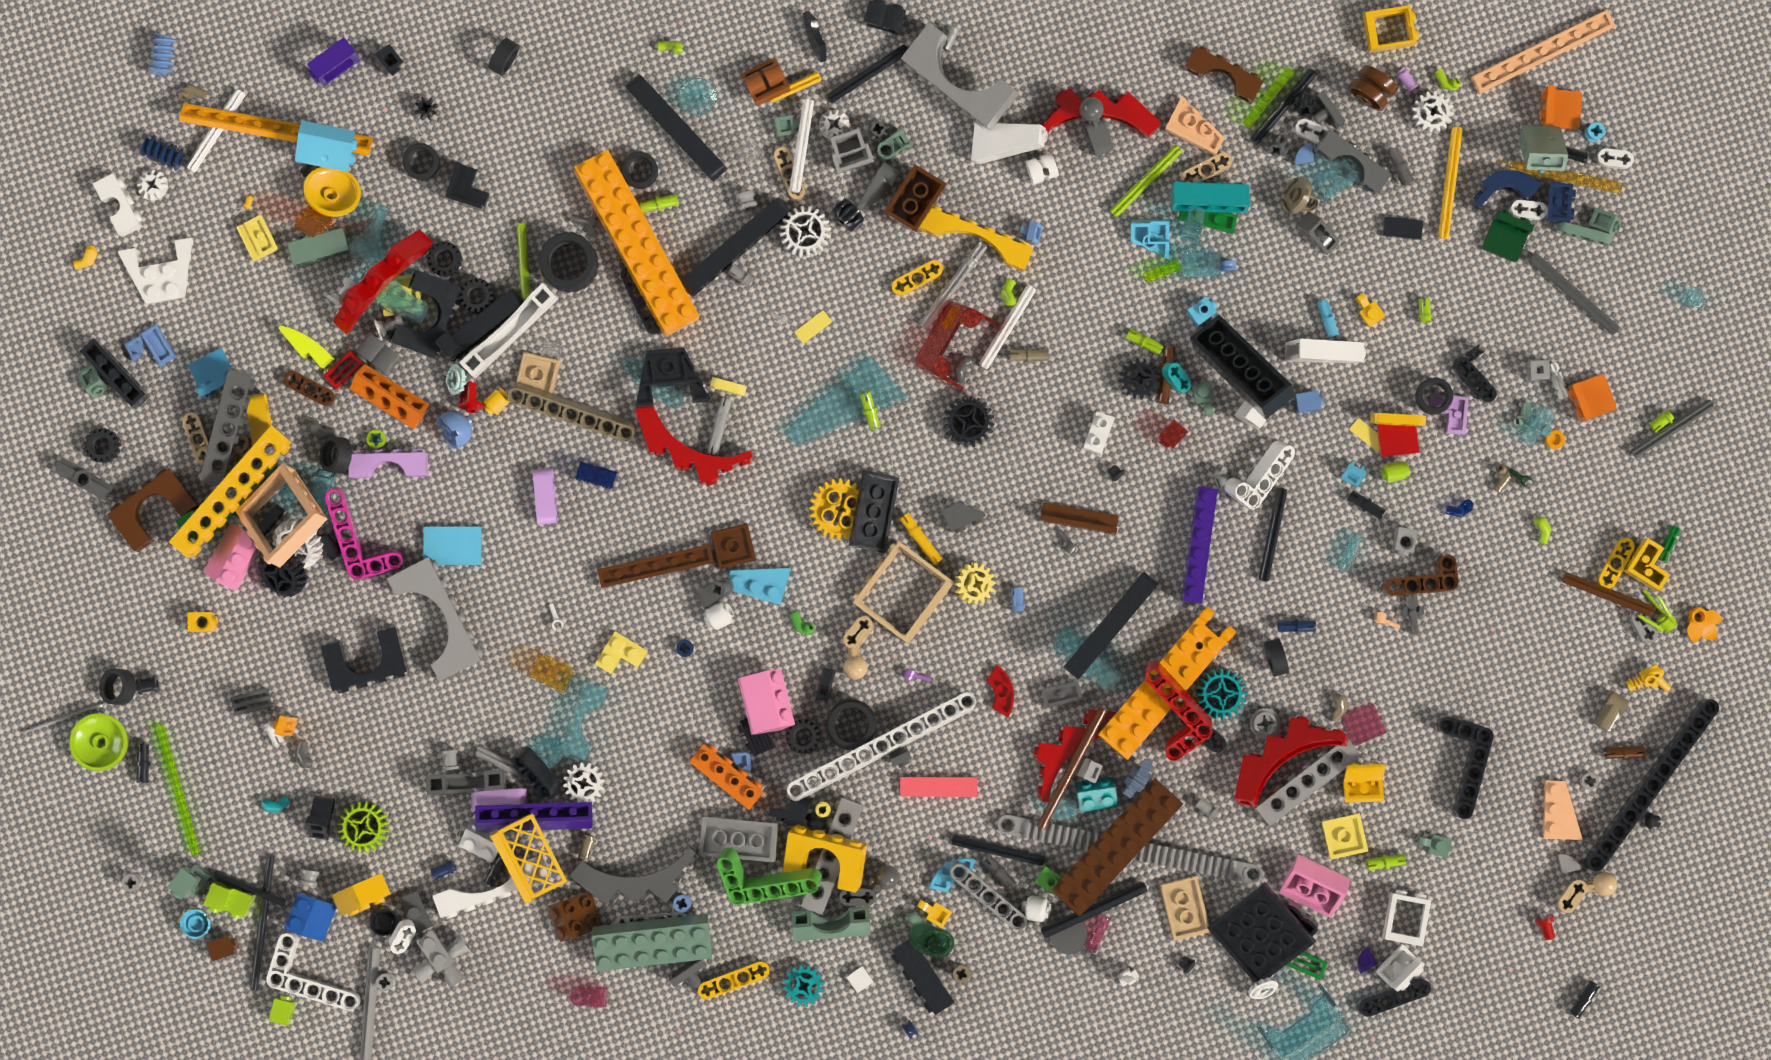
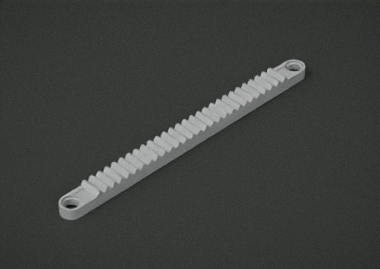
[997,815,1263,884]

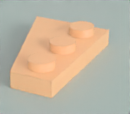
[1165,96,1224,156]
[1543,780,1583,840]

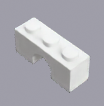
[93,173,143,237]

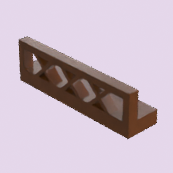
[1040,502,1119,535]

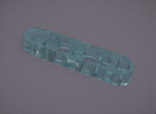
[621,356,684,409]

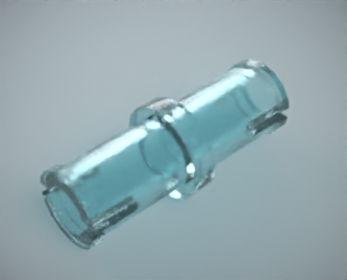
[1338,532,1363,573]

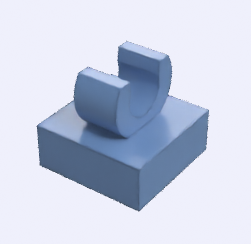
[1020,221,1043,245]

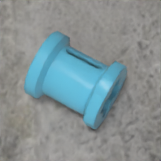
[1584,122,1605,142]

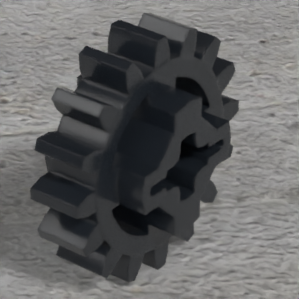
[1118,358,1160,400]

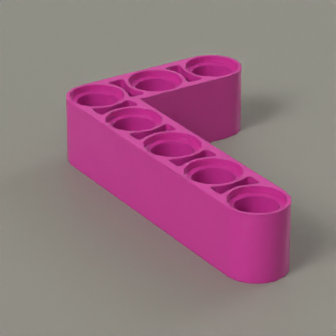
[325,487,404,580]

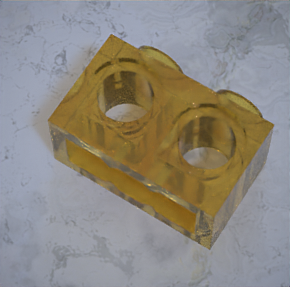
[529,654,575,693]

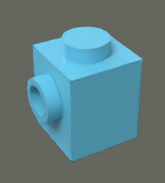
[1186,297,1217,327]

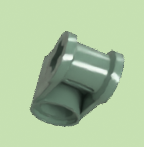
[877,129,914,162]

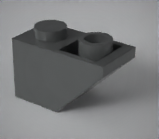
[941,503,986,534]

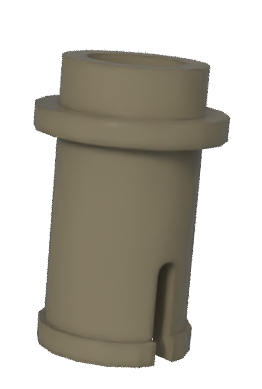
[578,834,596,860]

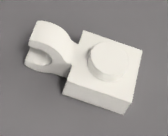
[1118,968,1139,987]

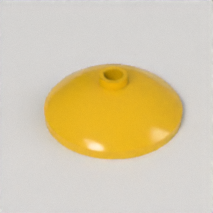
[303,167,361,217]

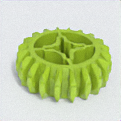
[337,801,390,853]

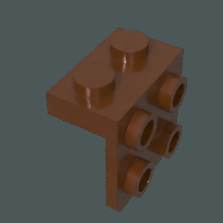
[548,892,602,942]

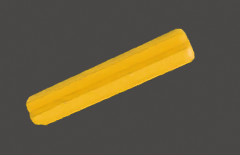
[769,72,821,103]

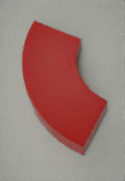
[986,665,1014,717]

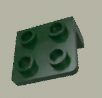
[1482,210,1535,262]

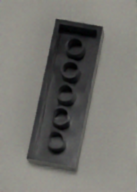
[1190,315,1295,420]

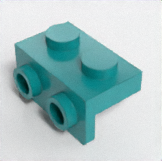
[1075,777,1118,812]

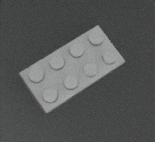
[699,817,778,862]

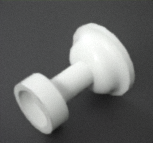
[327,277,356,308]
[373,315,405,341]

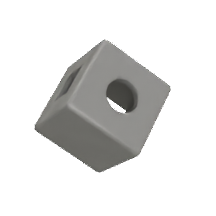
[1527,360,1550,381]

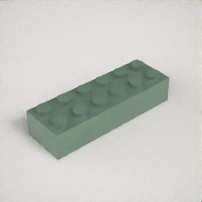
[592,914,713,971]

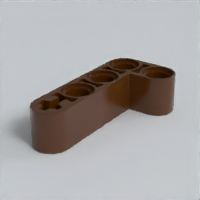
[1381,554,1459,597]

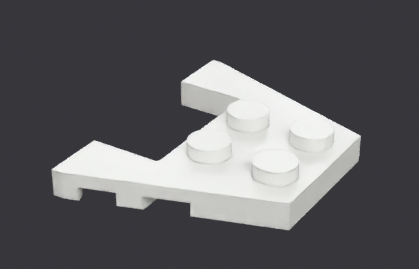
[118,238,193,305]

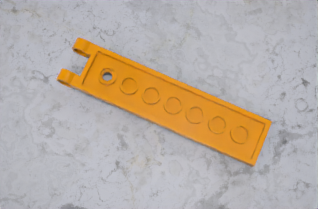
[1097,606,1237,760]

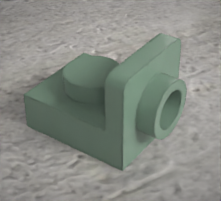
[1588,208,1621,237]
[77,364,109,398]

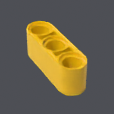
[247,393,274,448]

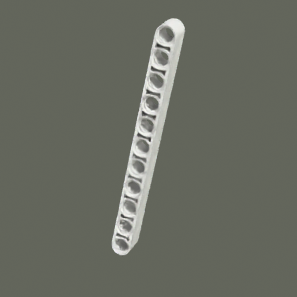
[787,692,976,801]

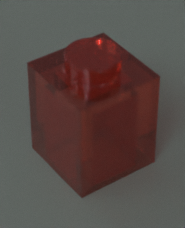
[1157,419,1188,450]

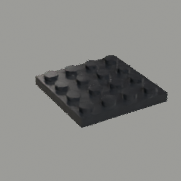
[1207,882,1316,983]

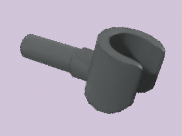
[1057,529,1076,555]

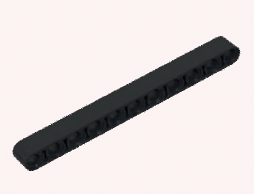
[1584,699,1719,871]

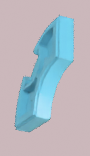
[929,858,975,892]

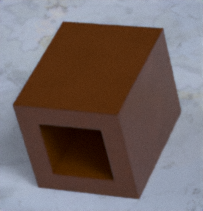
[206,935,239,961]

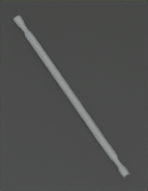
[22,702,108,734]

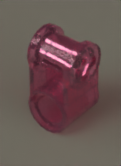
[570,987,607,1008]

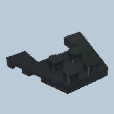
[635,347,710,408]

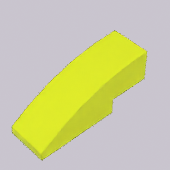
[278,326,335,369]

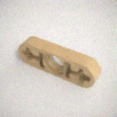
[774,147,805,201]
[1180,152,1232,183]

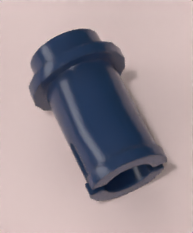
[431,859,457,880]

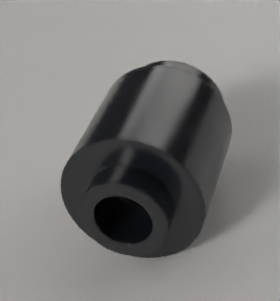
[320,532,342,561]

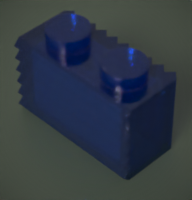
[576,461,619,491]

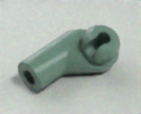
[1513,402,1532,429]
[905,912,925,939]

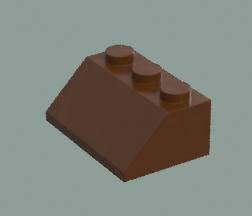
[884,164,947,232]

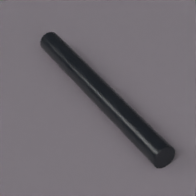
[214,871,286,907]

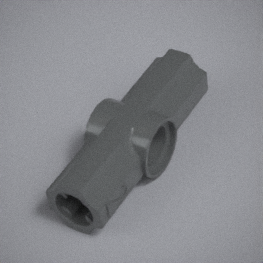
[55,458,114,501]

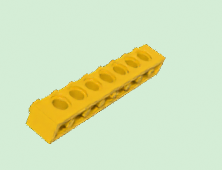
[169,425,292,558]

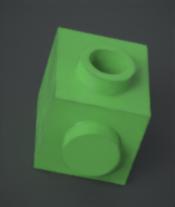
[1034,865,1063,895]

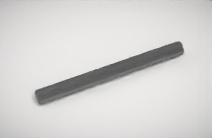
[1529,253,1620,335]

